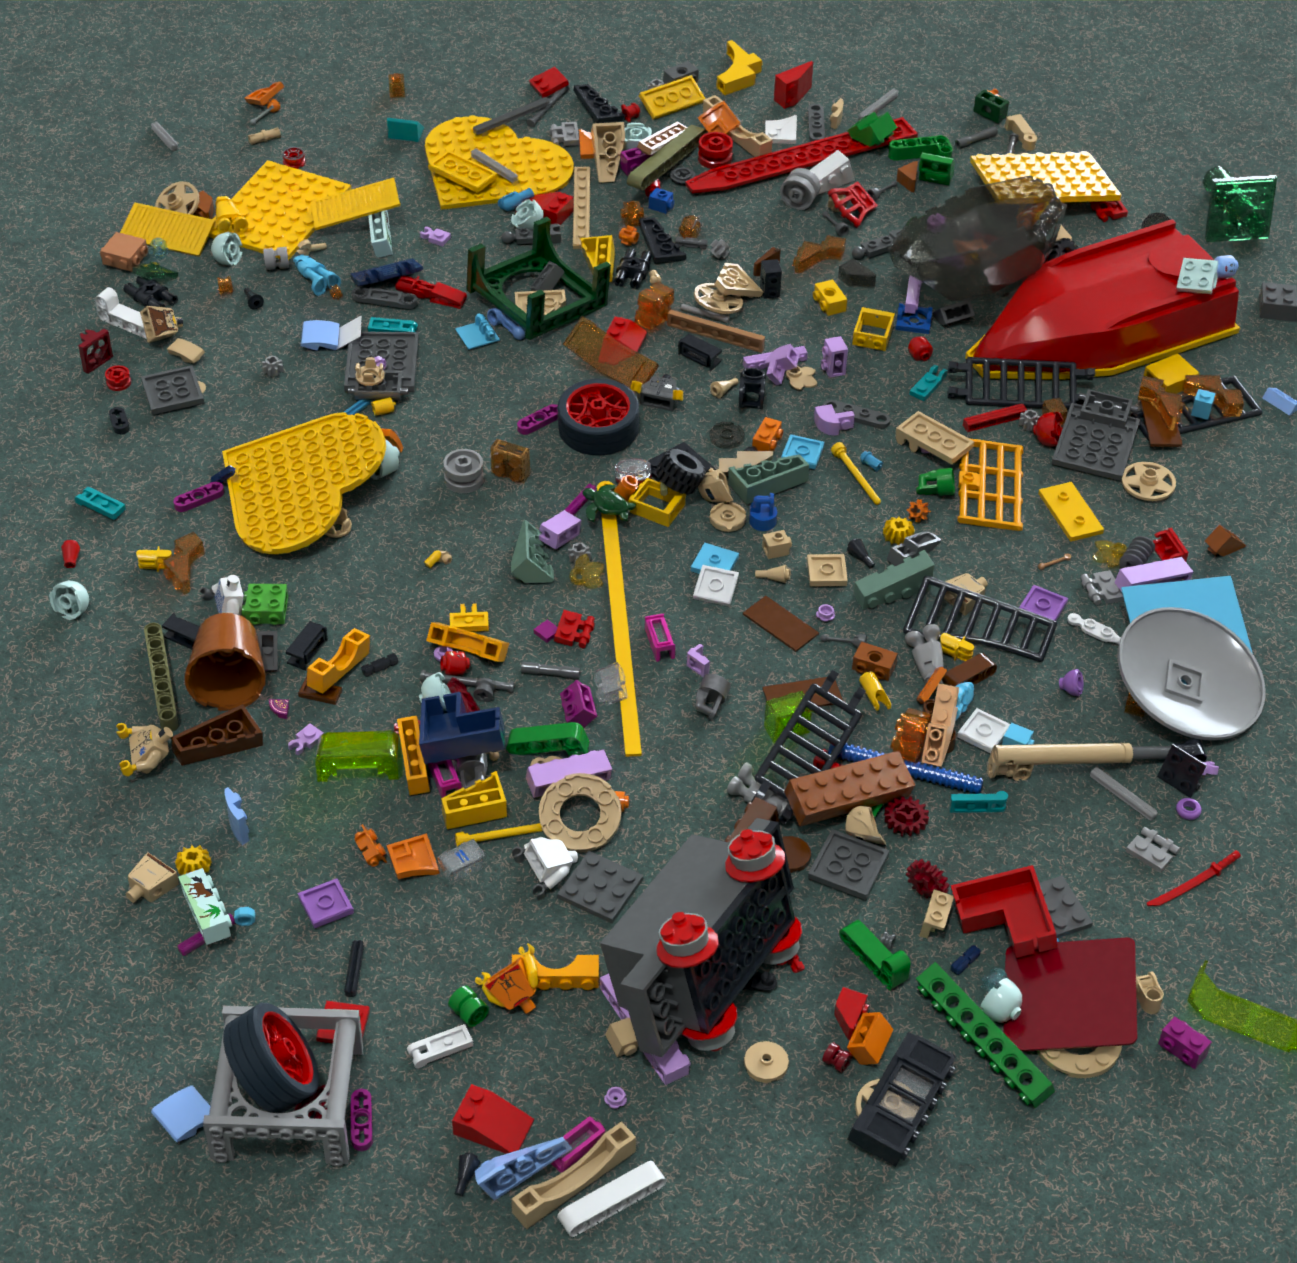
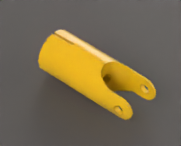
[859,672,891,711]

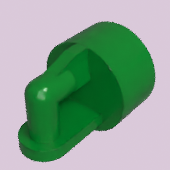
[916,468,955,496]

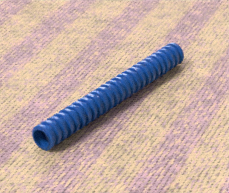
[828,743,983,794]

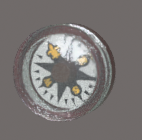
[615,458,651,486]

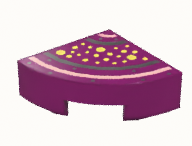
[269,699,289,719]

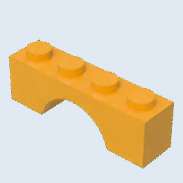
[426,622,509,662]
[307,628,370,694]
[512,955,599,990]

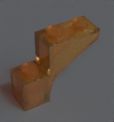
[793,235,846,273]
[1182,375,1244,417]
[1138,376,1184,430]
[163,531,205,595]

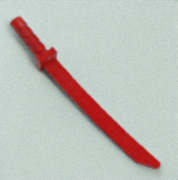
[1146,850,1241,906]

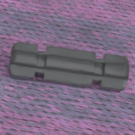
[676,236,708,249]

